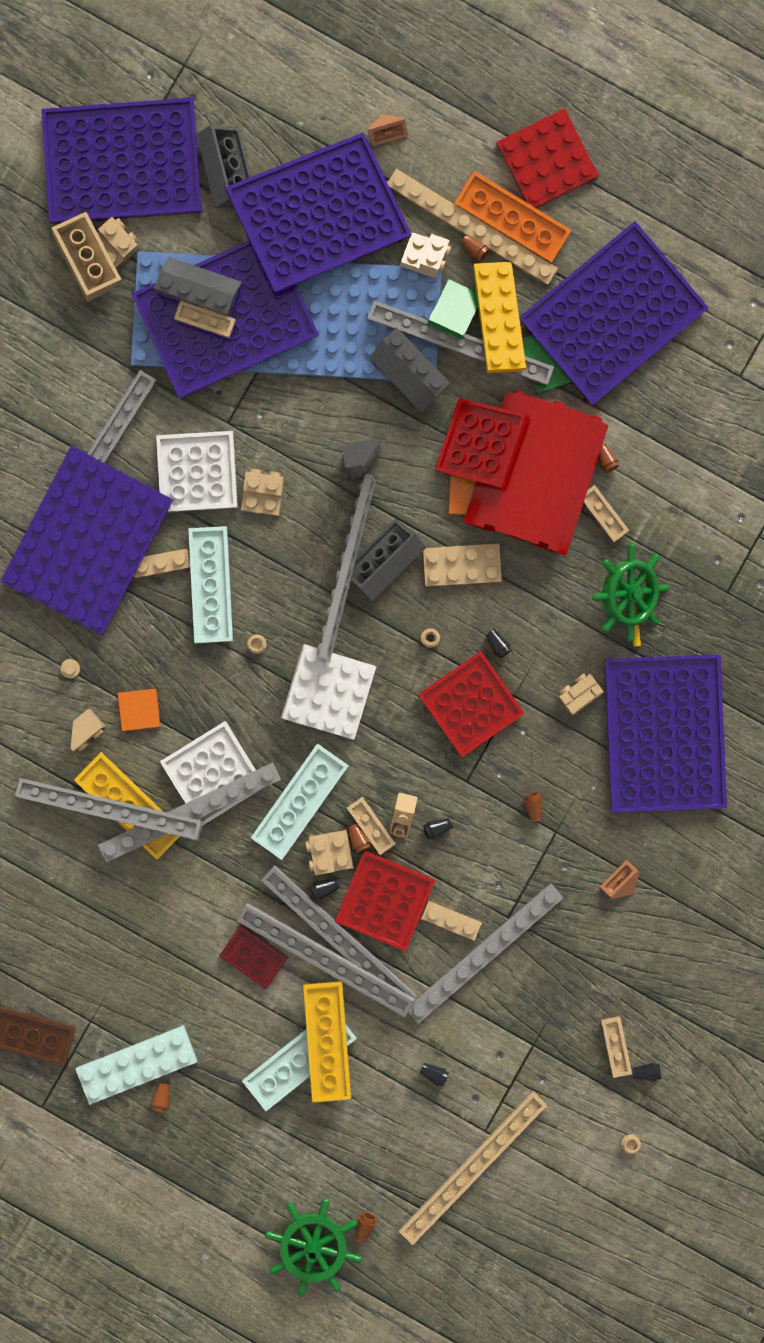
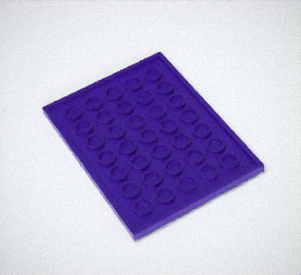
[41,97,202,224]
[225,133,412,294]
[519,221,709,406]
[131,241,319,399]
[0,446,174,636]
[605,654,727,812]

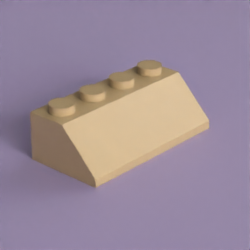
[51,212,121,302]

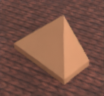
[368,115,408,147]
[600,860,640,899]

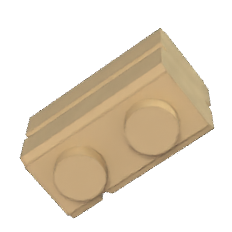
[558,673,604,715]

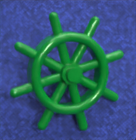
[591,543,669,642]
[265,1198,362,1297]

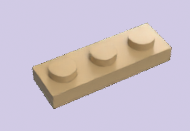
[174,300,236,339]
[583,485,629,543]
[134,549,190,579]
[347,797,396,855]
[421,900,482,941]
[601,1016,632,1078]

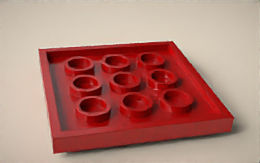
[496,108,599,208]
[435,398,529,489]
[418,651,525,757]
[335,850,435,951]

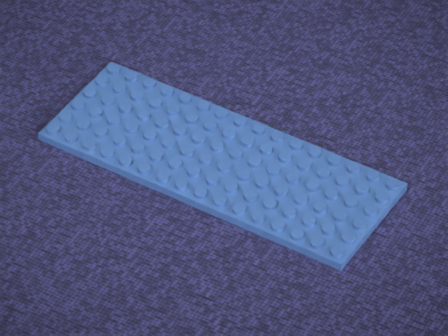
[131,251,442,381]

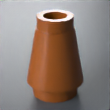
[461,235,489,262]
[598,443,619,473]
[524,792,543,822]
[347,823,371,854]
[150,1083,170,1113]
[354,1212,377,1243]

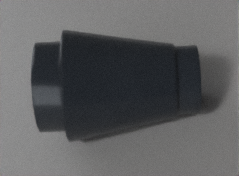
[486,629,512,658]
[423,818,453,840]
[310,878,340,900]
[633,1062,661,1082]
[420,1063,449,1087]

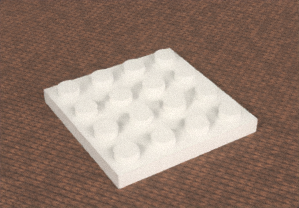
[156,431,238,512]
[281,644,376,740]
[160,721,261,825]

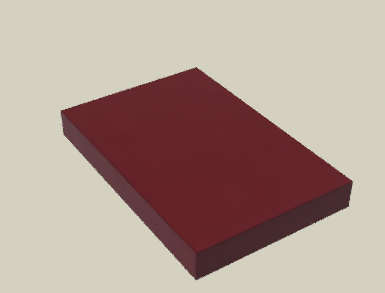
[219,924,288,989]

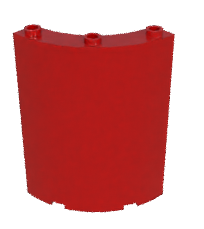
[463,390,609,556]

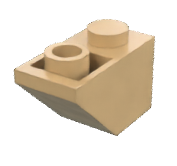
[71,709,106,751]
[389,793,417,839]

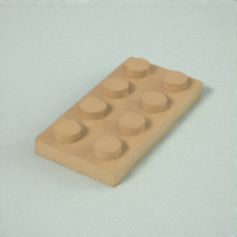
[423,544,502,587]

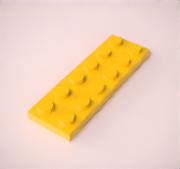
[473,262,526,373]
[74,752,179,860]
[303,981,351,1102]

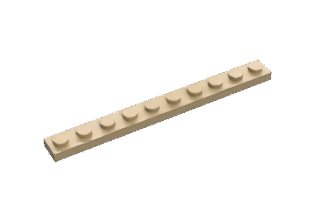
[388,169,558,286]
[399,1091,547,1245]

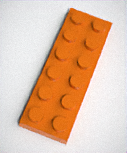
[454,171,571,264]

